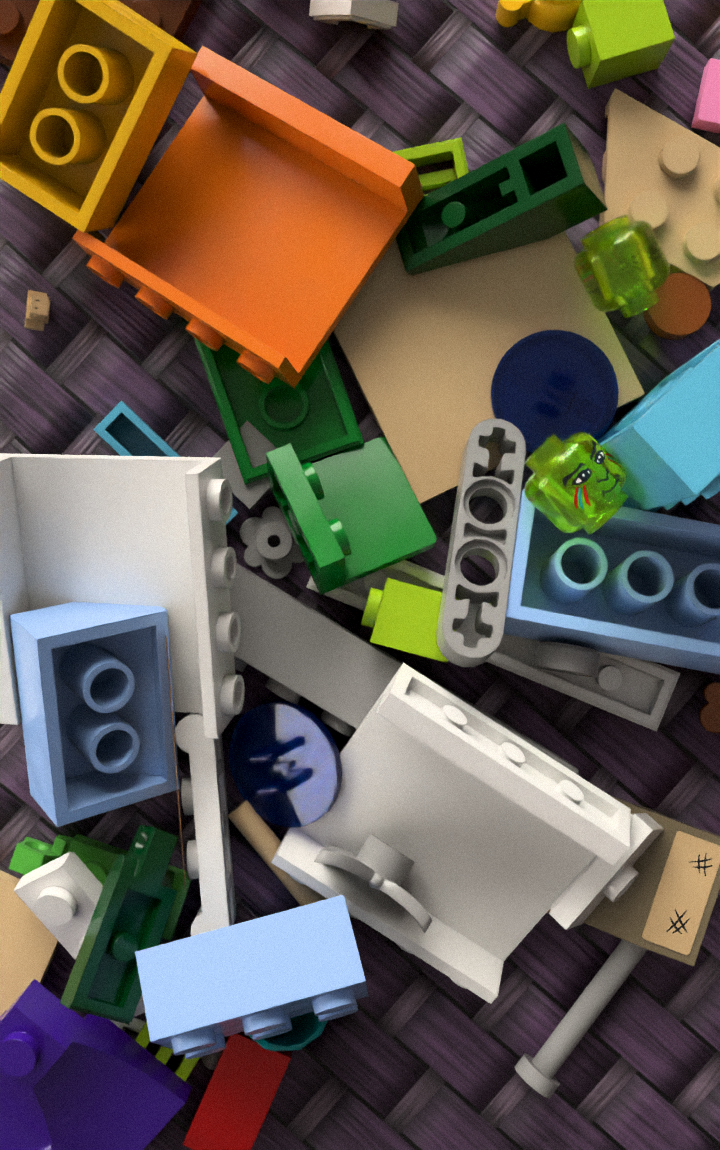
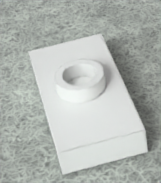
[549,813,664,930]

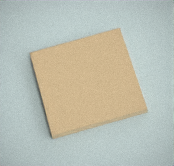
[333,231,645,505]

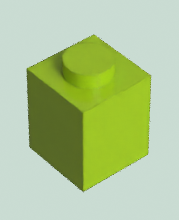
[567,0,675,89]
[361,578,460,663]

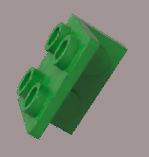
[266,437,437,595]

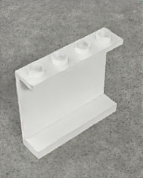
[0,453,245,739]
[271,663,631,1004]

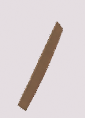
[165,635,186,893]

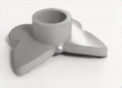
[314,833,432,933]

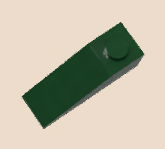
[396,123,608,275]

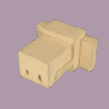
[24,290,50,331]

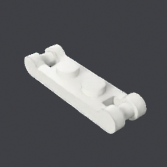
[174,713,236,936]

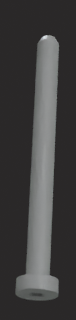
[514,939,648,1099]

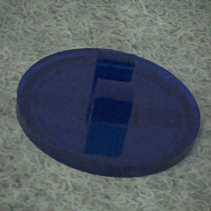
[490,330,618,458]
[229,701,342,828]

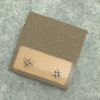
[583,794,720,966]

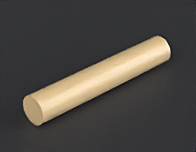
[227,799,327,906]

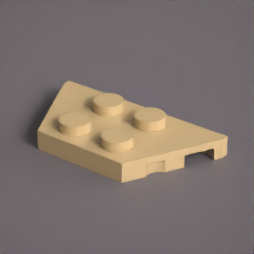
[599,88,720,292]

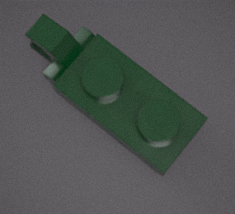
[60,825,178,1024]

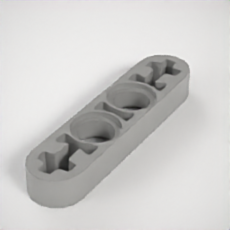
[436,419,526,667]

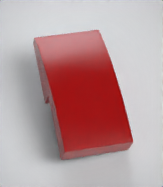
[182,1031,292,1150]

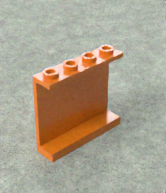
[72,46,424,388]

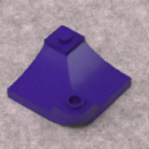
[0,979,192,1150]

